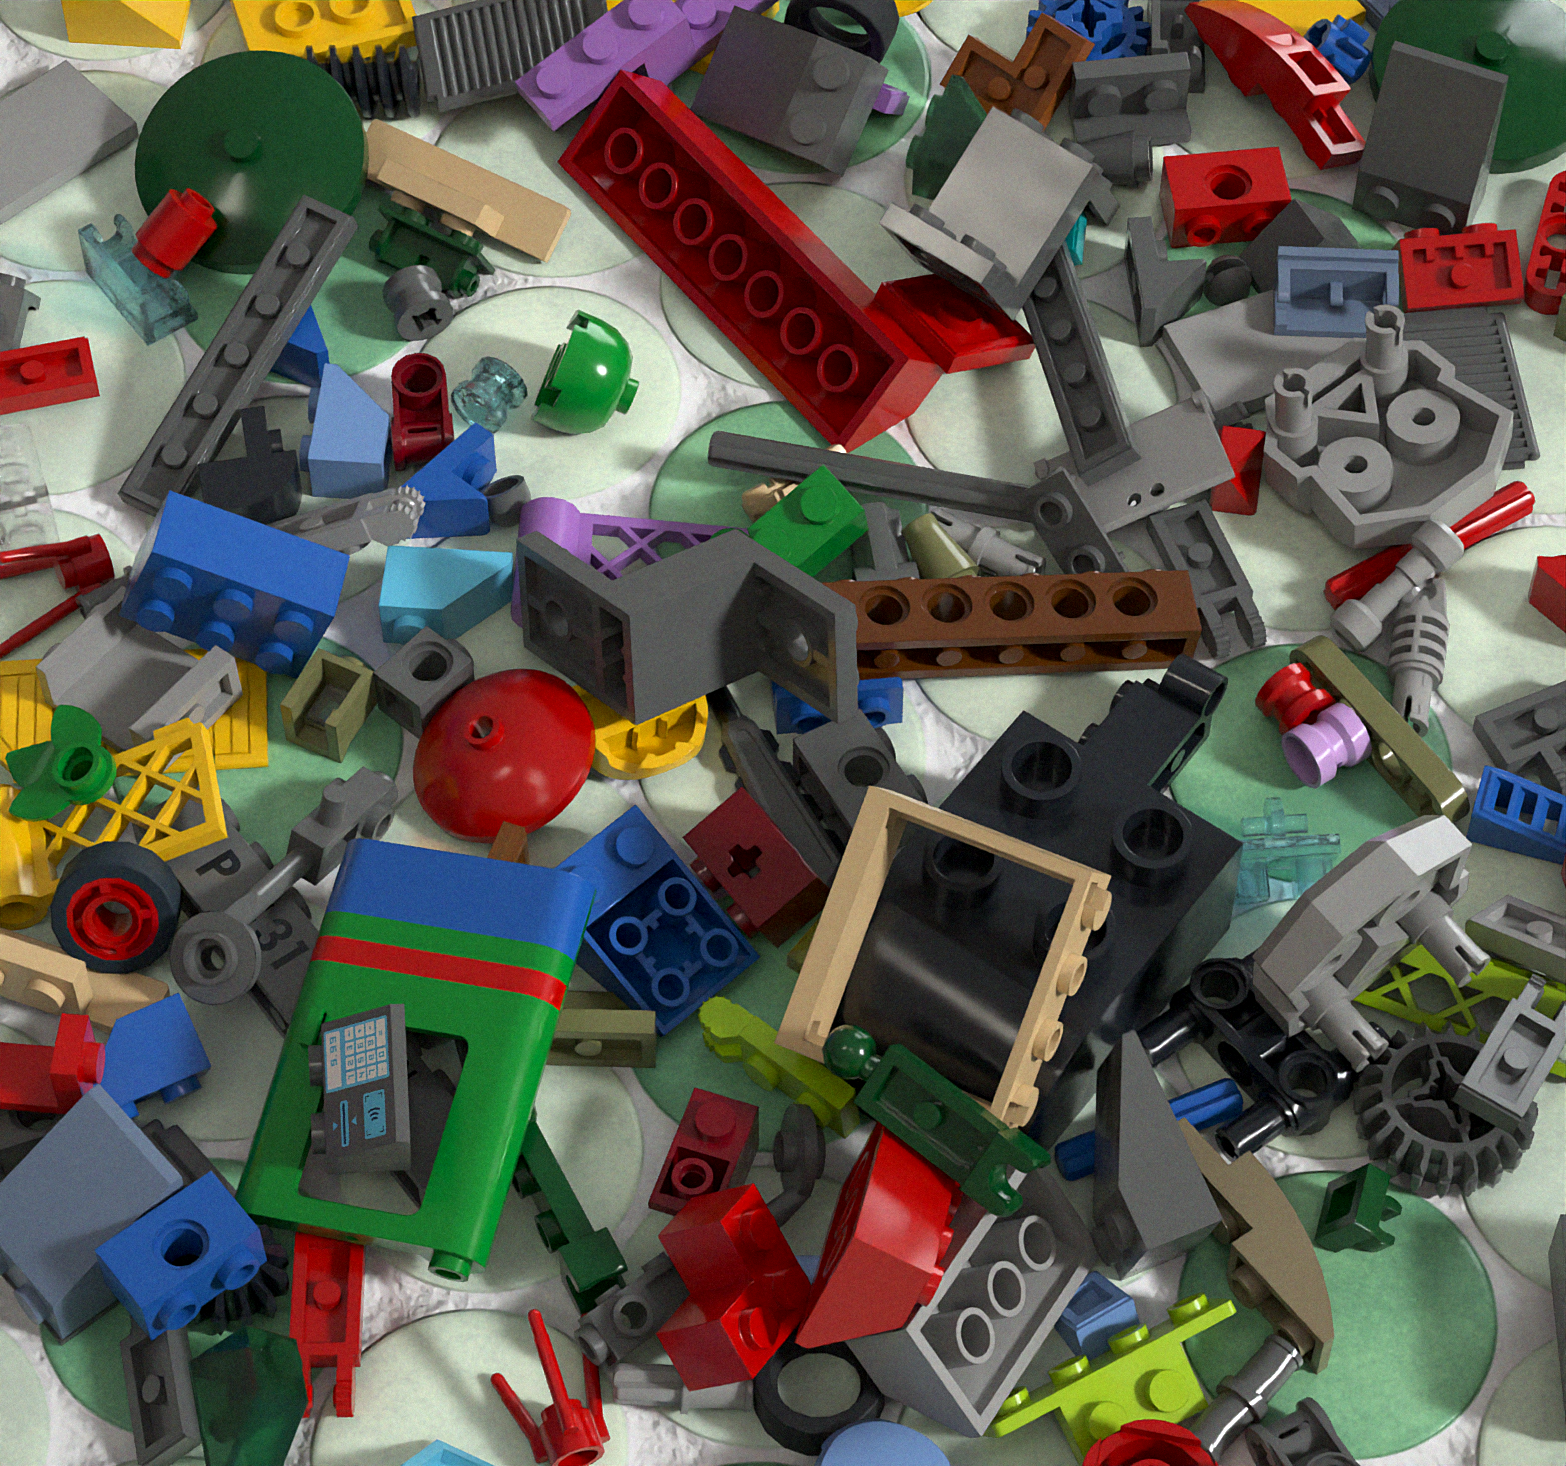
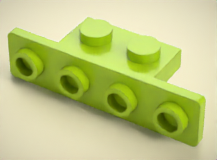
[982,1292,1237,1466]

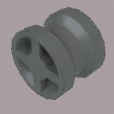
[382,265,454,341]

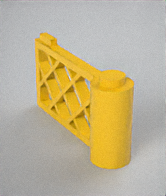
[0,717,228,931]

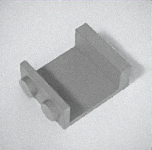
[35,586,243,772]

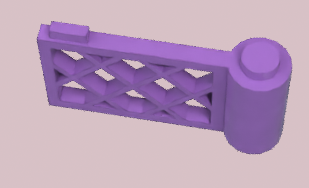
[510,497,749,628]

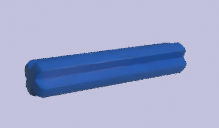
[1054,1078,1244,1181]

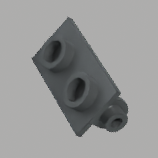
[1016,466,1129,574]

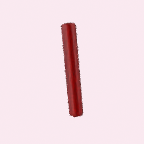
[1323,481,1536,611]

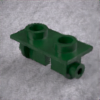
[369,205,495,298]

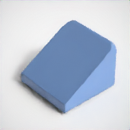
[1053,1271,1140,1361]

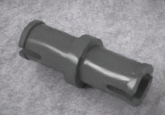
[1188,1334,1304,1463]

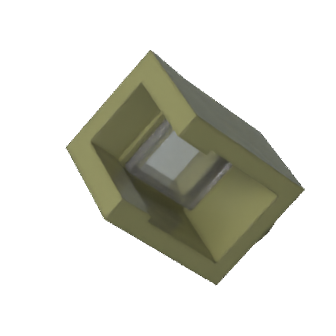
[280,648,378,763]

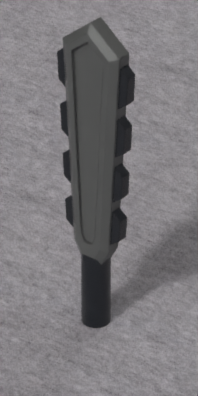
[705,685,846,890]

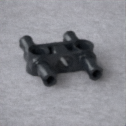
[1136,948,1394,1162]

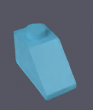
[379,545,514,646]

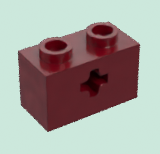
[682,787,830,948]

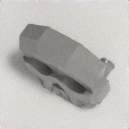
[1263,304,1514,549]
[1252,815,1491,1072]

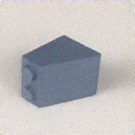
[0,1084,184,1339]

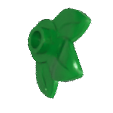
[5,705,117,822]

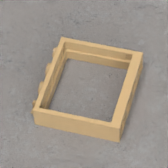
[774,785,1112,1129]

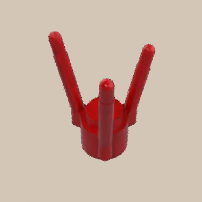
[0,534,115,659]
[490,1309,611,1466]

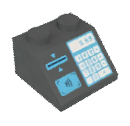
[308,1004,411,1174]

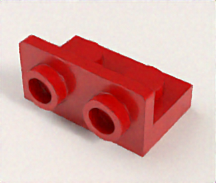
[1391,223,1525,313]

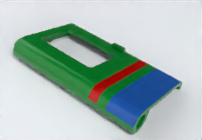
[234,838,596,1282]

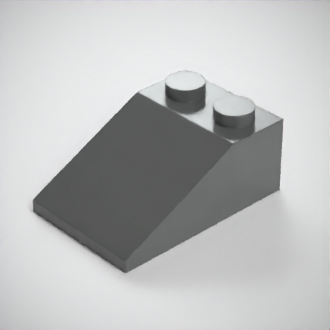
[690,5,889,177]
[1352,41,1509,236]
[1091,1030,1223,1281]

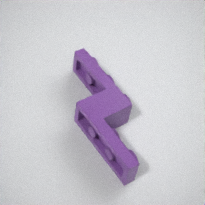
[515,0,779,131]

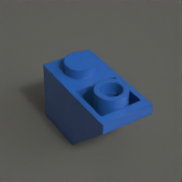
[93,993,212,1120]

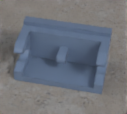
[1273,246,1399,338]

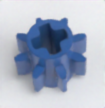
[1304,15,1371,85]

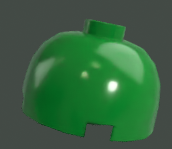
[530,310,639,434]

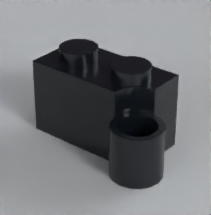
[1078,653,1228,794]

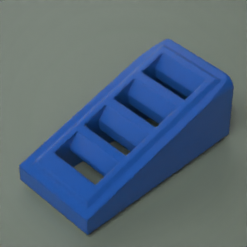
[1466,765,1566,865]

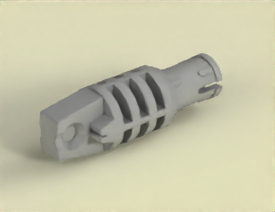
[1386,578,1450,737]

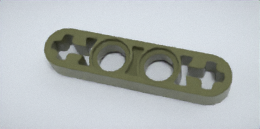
[1289,635,1470,823]

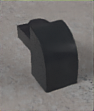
[198,406,302,525]

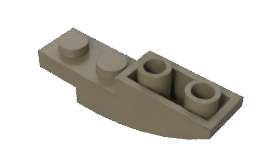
[1177,1117,1334,1375]

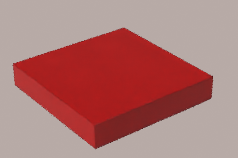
[874,274,1035,374]

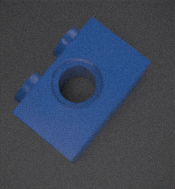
[94,1171,267,1341]

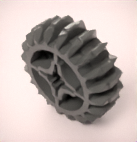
[1353,1020,1538,1199]

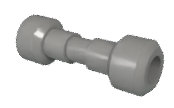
[1330,519,1464,652]

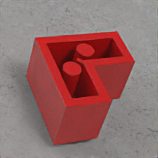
[656,1183,811,1392]

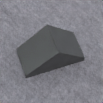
[1238,198,1363,294]

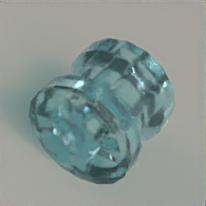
[451,356,528,433]

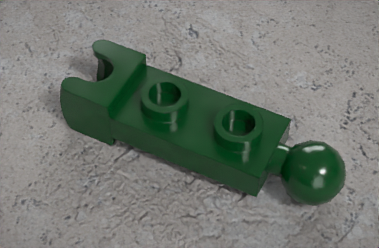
[822,1025,1051,1217]
[512,1104,628,1316]

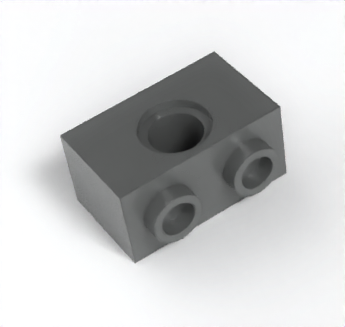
[793,708,928,849]

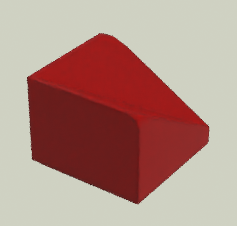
[1209,426,1266,516]

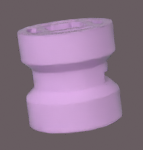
[1281,703,1372,789]

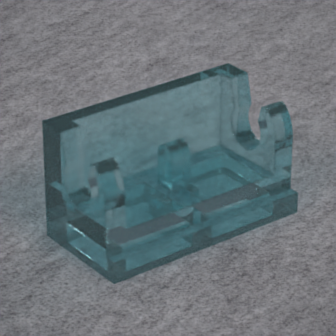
[78,214,198,346]

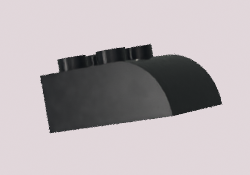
[818,710,1244,1152]

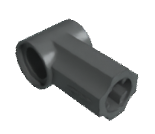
[849,502,920,581]

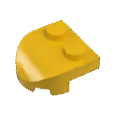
[572,685,708,780]

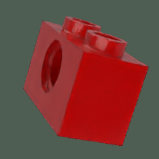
[1159,146,1292,248]

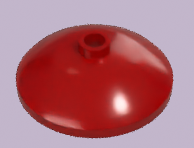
[413,669,596,844]

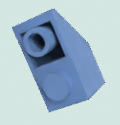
[299,363,393,499]

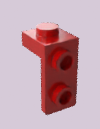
[0,1013,105,1114]

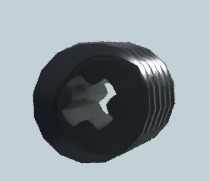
[302,44,421,118]

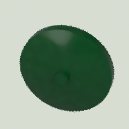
[1368,0,1566,174]
[134,50,369,274]

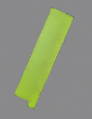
[1353,944,1566,1078]

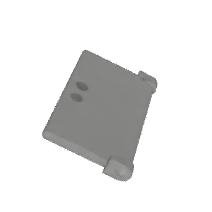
[1034,389,1236,533]

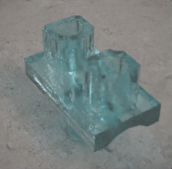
[1234,797,1341,905]

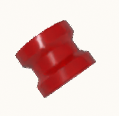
[1255,663,1336,736]

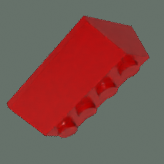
[795,1121,963,1349]

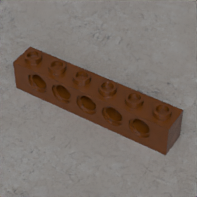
[820,569,1202,680]

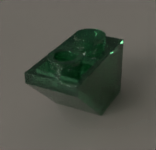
[906,74,987,200]

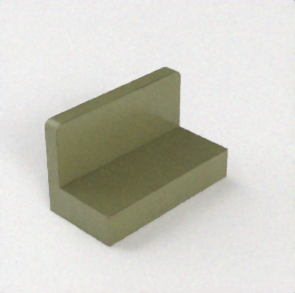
[546,991,658,1068]

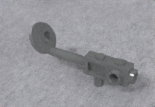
[170,766,398,1005]
[574,1104,826,1366]

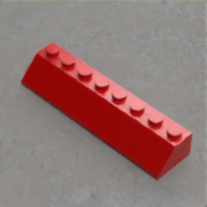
[557,69,944,453]

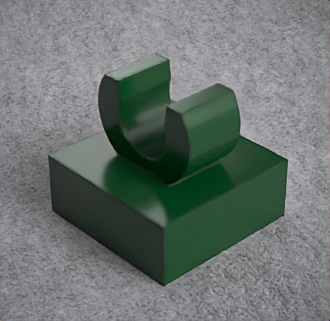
[1314,1163,1402,1253]

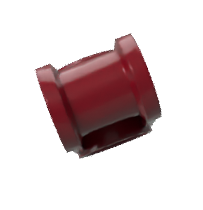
[391,353,455,471]

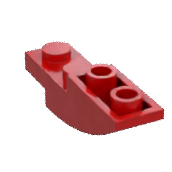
[1184,0,1366,170]

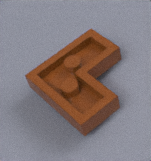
[940,13,1095,132]

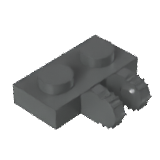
[1472,680,1566,796]

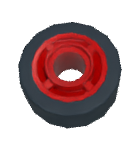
[50,841,181,974]

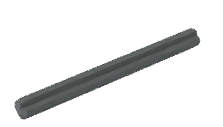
[708,431,1032,523]

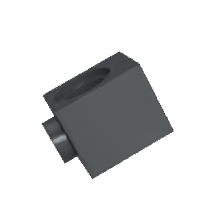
[374,626,475,739]

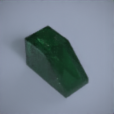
[188,1325,308,1466]

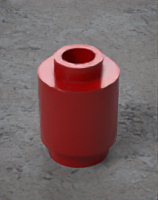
[131,188,217,279]

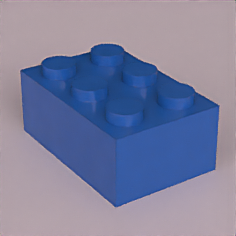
[118,490,350,679]

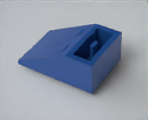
[554,804,760,1038]

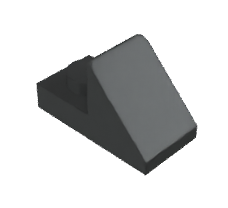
[1124,216,1207,347]

